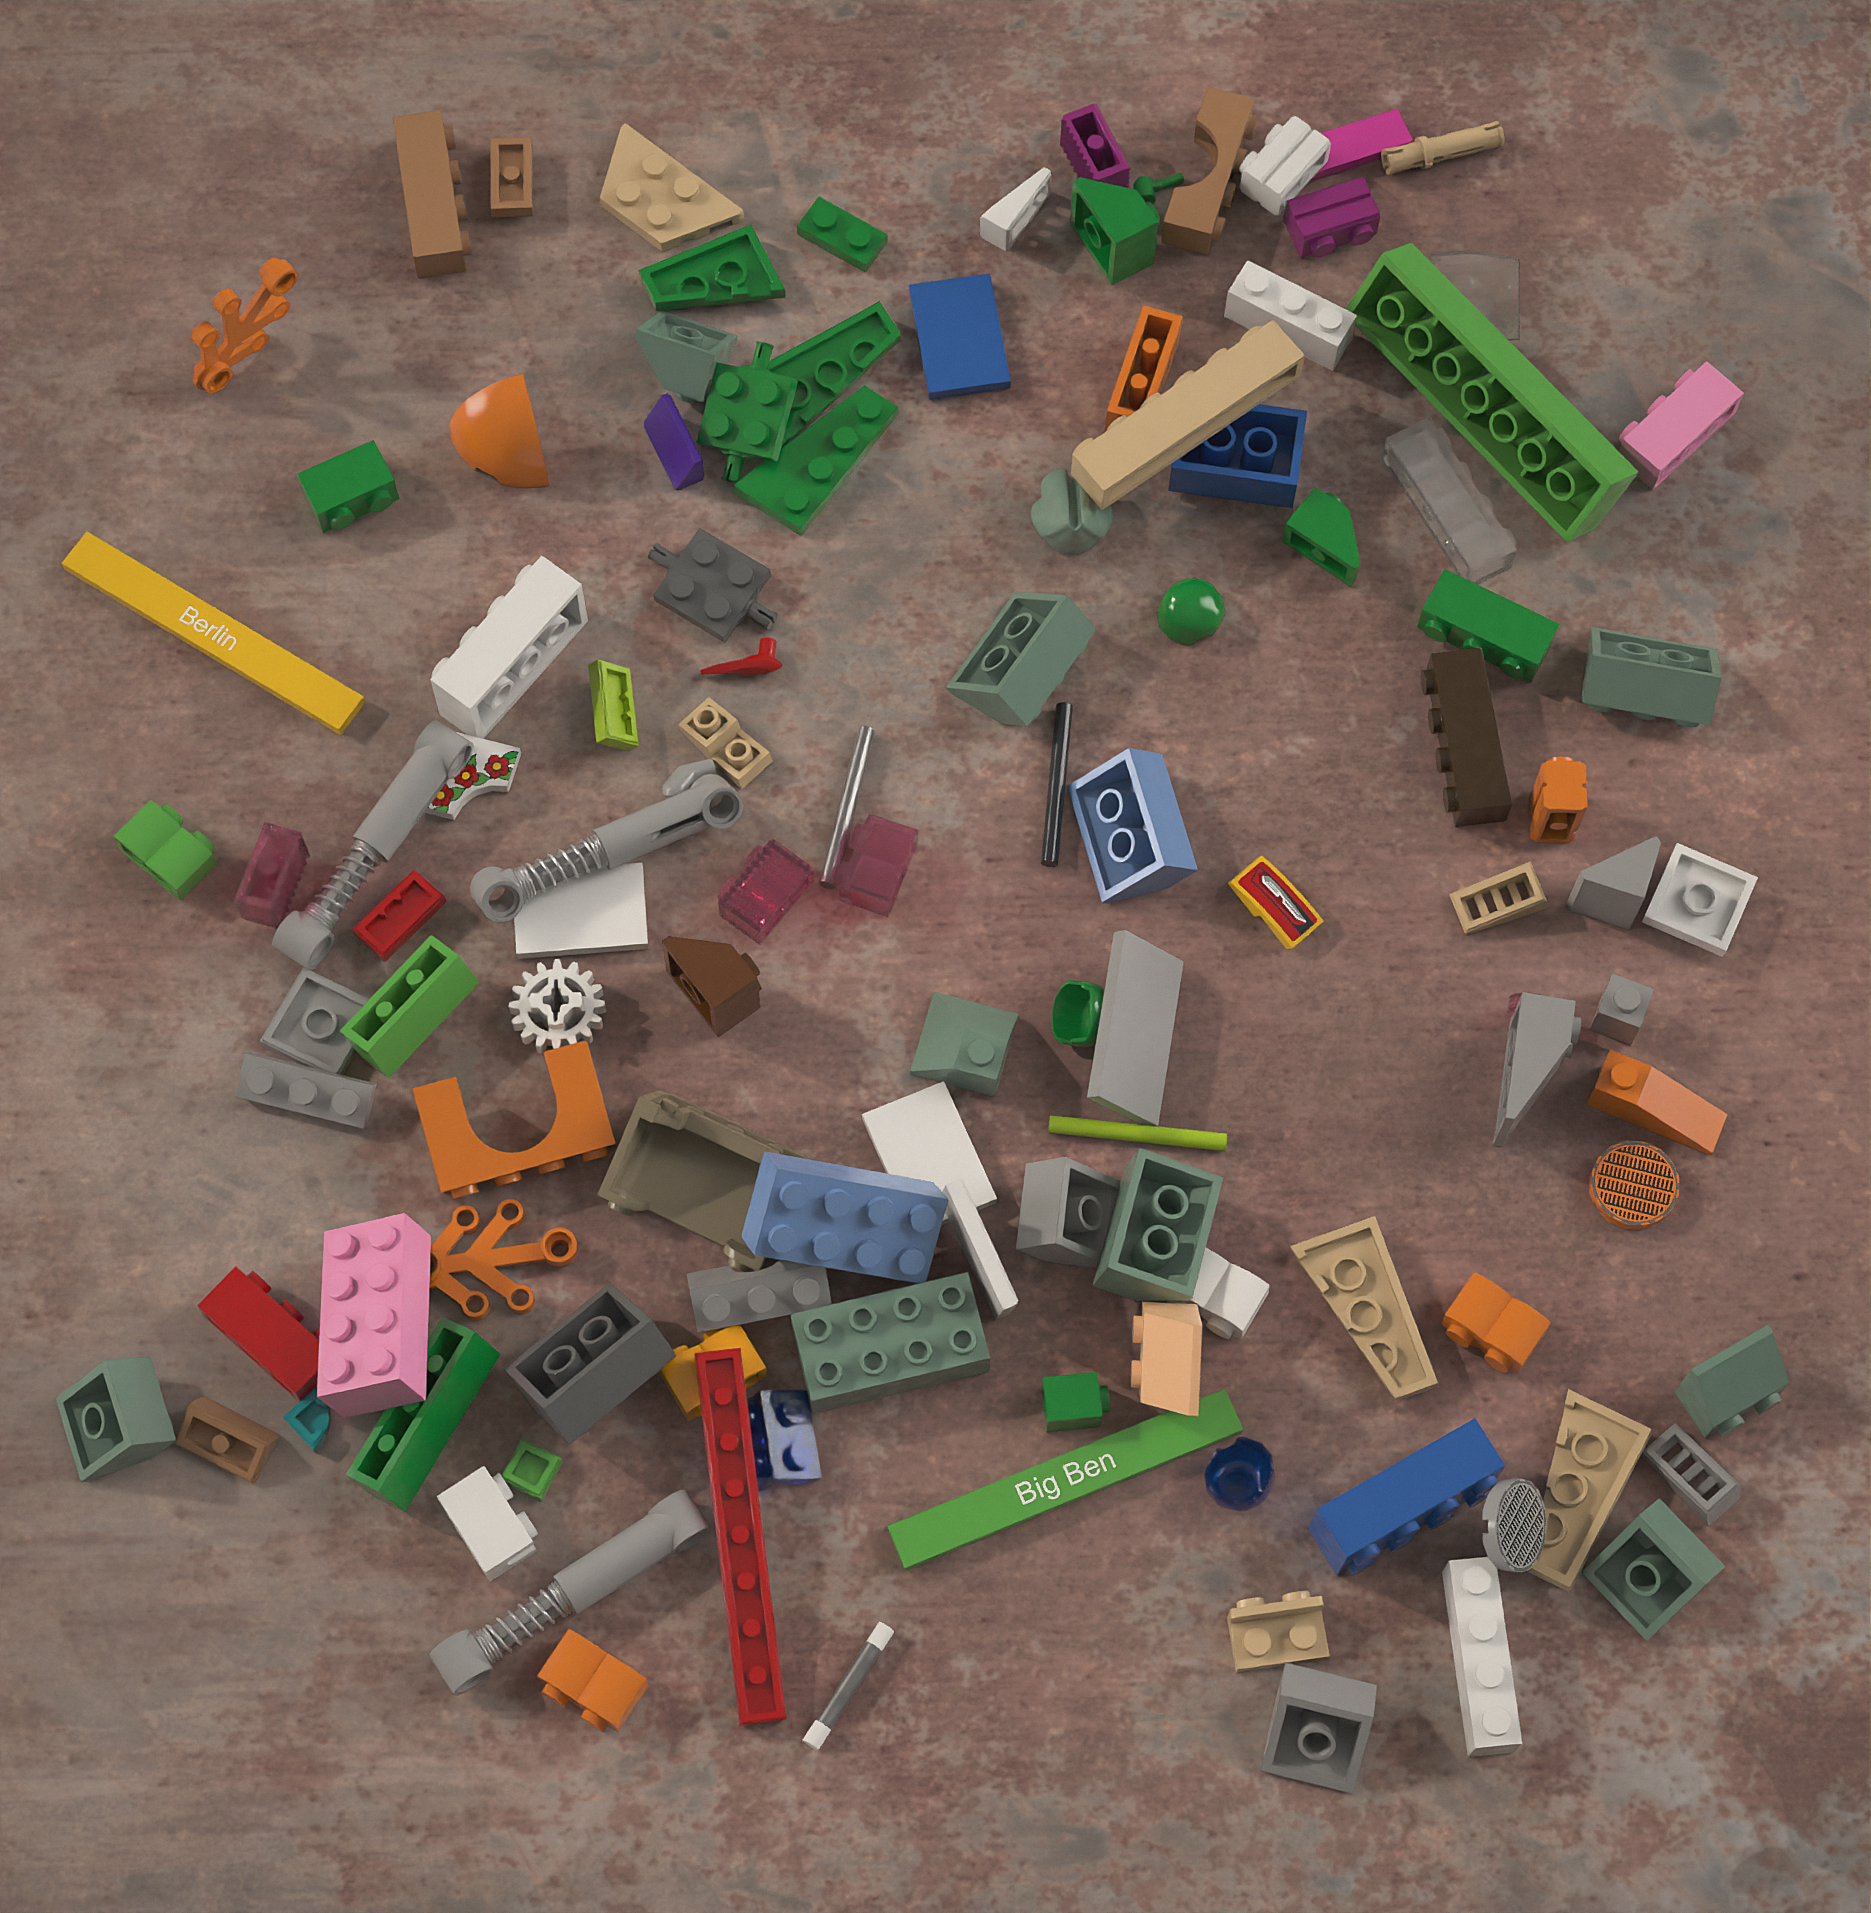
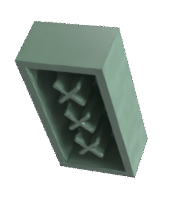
[790,1272,990,1414]

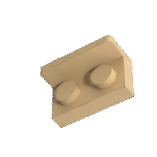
[1227,1591,1330,1673]

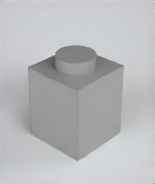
[1589,973,1654,1045]

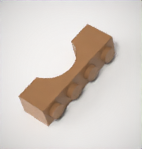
[1161,86,1258,255]

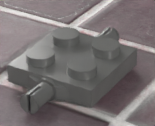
[648,528,778,643]

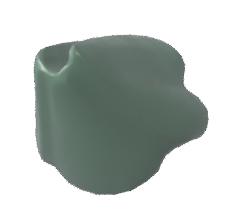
[1030,469,1114,555]

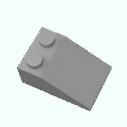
[1493,992,1581,1147]

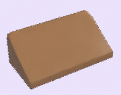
[174,1396,280,1484]

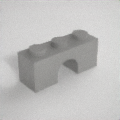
[687,1259,832,1332]

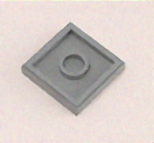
[259,967,369,1075]

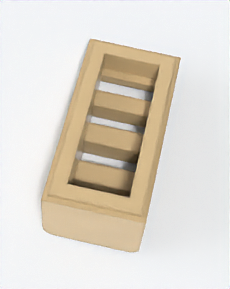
[1449,862,1549,935]

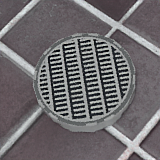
[1482,1478,1547,1573]

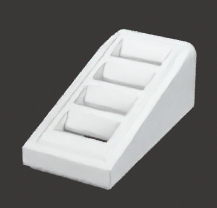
[980,167,1052,251]

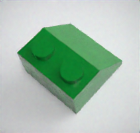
[1070,177,1160,285]

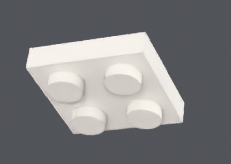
[1642,843,1758,957]

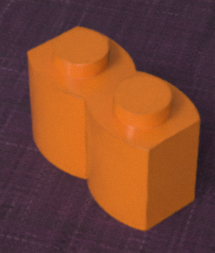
[1441,1272,1551,1374]
[537,1629,649,1733]

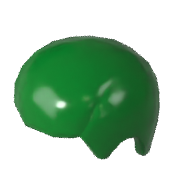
[1156,577,1226,645]
[1051,980,1104,1047]

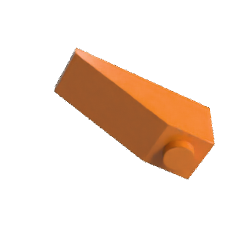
[1586,1049,1728,1156]

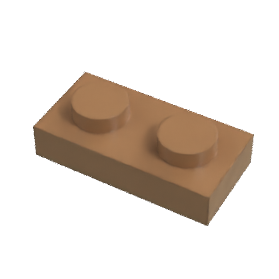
[490,137,533,218]

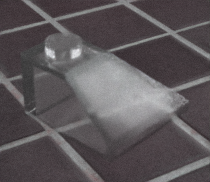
[1428,250,1520,341]

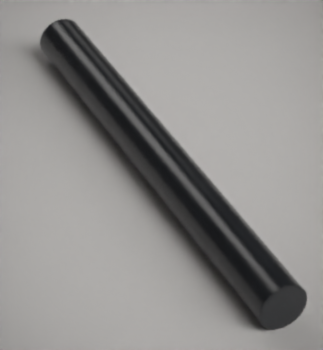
[1041,702,1073,867]

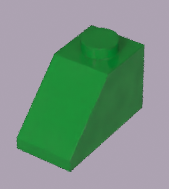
[1282,487,1360,587]

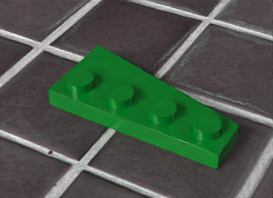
[768,301,901,448]
[733,385,898,536]

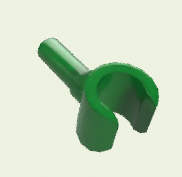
[1133,173,1184,204]

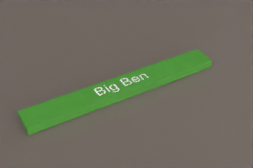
[887,1388,1243,1571]

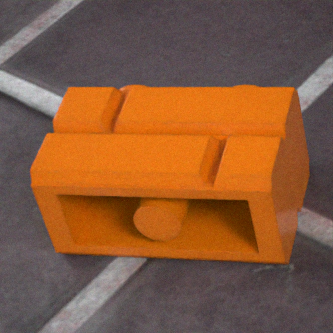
[1529,756,1588,843]

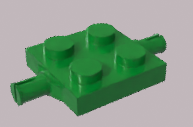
[696,341,798,483]

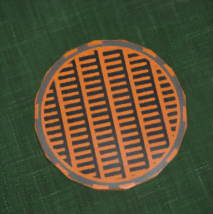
[1589,1141,1679,1230]

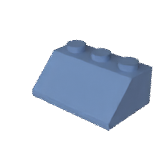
[1067,748,1198,903]

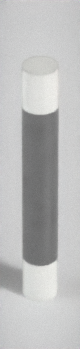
[803,1622,894,1751]

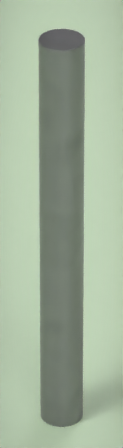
[819,726,875,889]

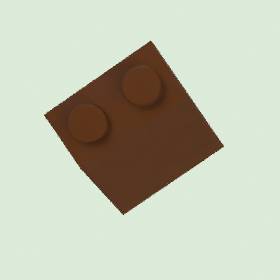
[661,936,762,1037]

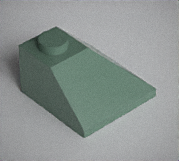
[635,311,738,403]
[910,992,1019,1097]

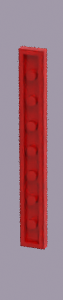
[694,1348,786,1726]

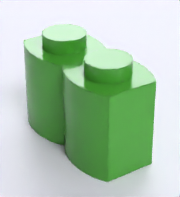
[113,800,217,901]

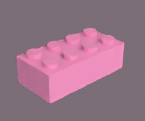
[317,1213,431,1418]

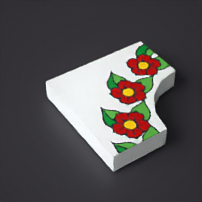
[424,732,521,820]

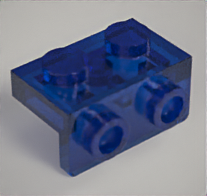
[747,1390,822,1491]

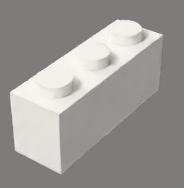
[1224,260,1357,371]

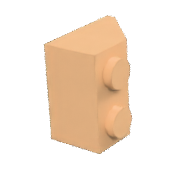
[1131,1302,1202,1416]

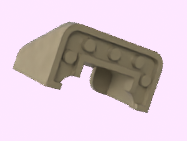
[598,1090,811,1272]

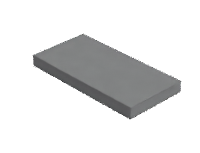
[1087,930,1184,1126]

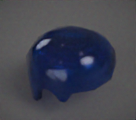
[1204,1437,1275,1511]

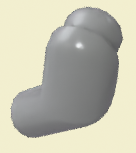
[662,758,717,799]

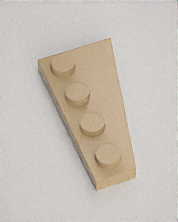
[1290,1216,1439,1402]
[1528,1389,1652,1592]

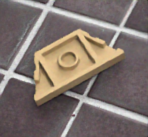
[600,123,744,252]

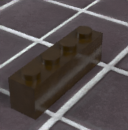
[1421,648,1512,827]

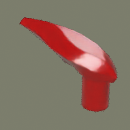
[700,637,782,675]

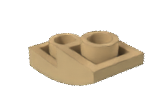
[678,697,773,789]

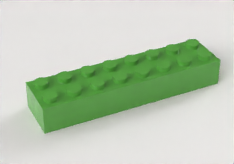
[1346,243,1639,543]

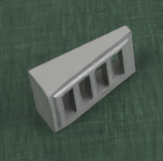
[1642,1423,1741,1526]

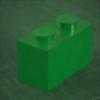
[297,440,399,533]

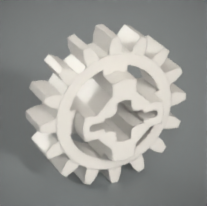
[509,959,606,1054]

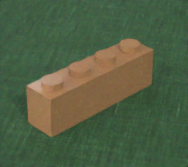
[393,110,472,278]

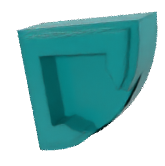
[283,1386,331,1452]

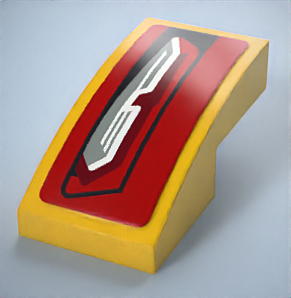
[1228,856,1324,950]

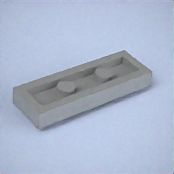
[235,1052,377,1128]

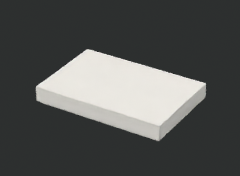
[514,862,649,959]
[862,1081,997,1226]
[942,1179,1019,1320]

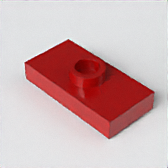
[352,869,447,962]

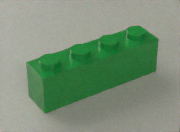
[346,1317,500,1512]

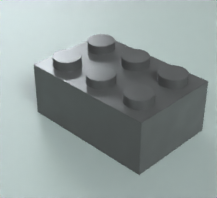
[504,1282,676,1445]

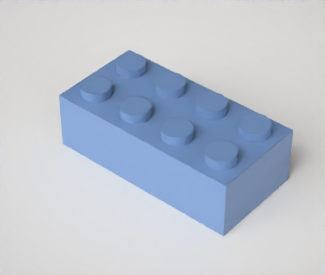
[741,1151,949,1283]

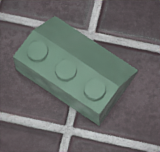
[946,591,1097,727]
[1581,627,1722,727]
[1093,1147,1223,1301]

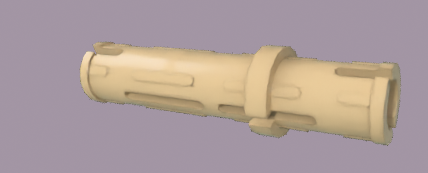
[1381,121,1504,175]

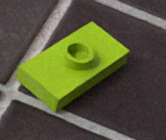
[588,659,639,751]

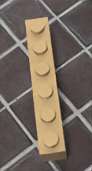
[1071,319,1305,510]

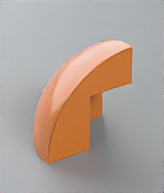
[449,374,550,488]

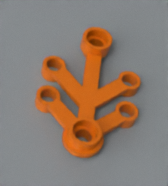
[190,257,299,394]
[429,1199,578,1321]

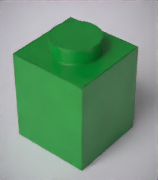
[1041,1372,1110,1433]

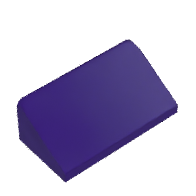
[644,393,704,490]

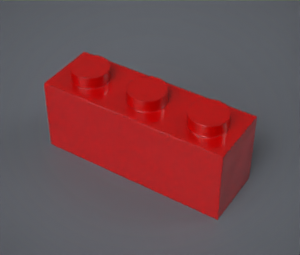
[197,1266,320,1402]

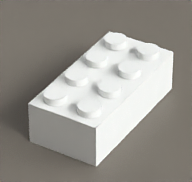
[430,556,588,739]

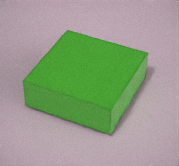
[501,1438,563,1502]

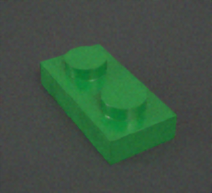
[797,196,888,273]

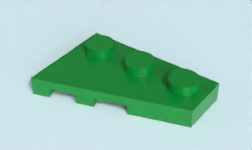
[639,224,786,311]

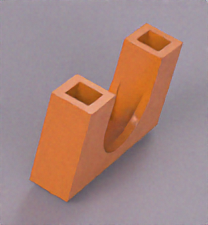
[412,1040,616,1199]

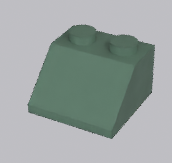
[1675,1325,1789,1438]
[55,1357,176,1482]
[1581,1498,1725,1641]

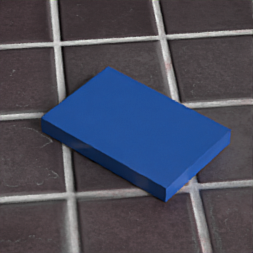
[909,273,1011,400]

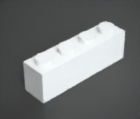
[1442,1557,1522,1757]

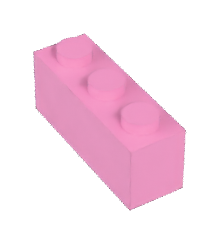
[1619,361,1744,490]

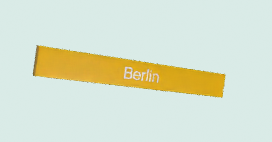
[61,531,365,735]

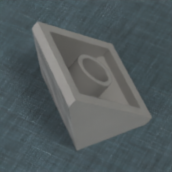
[1566,836,1661,929]

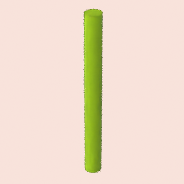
[1048,1115,1227,1151]

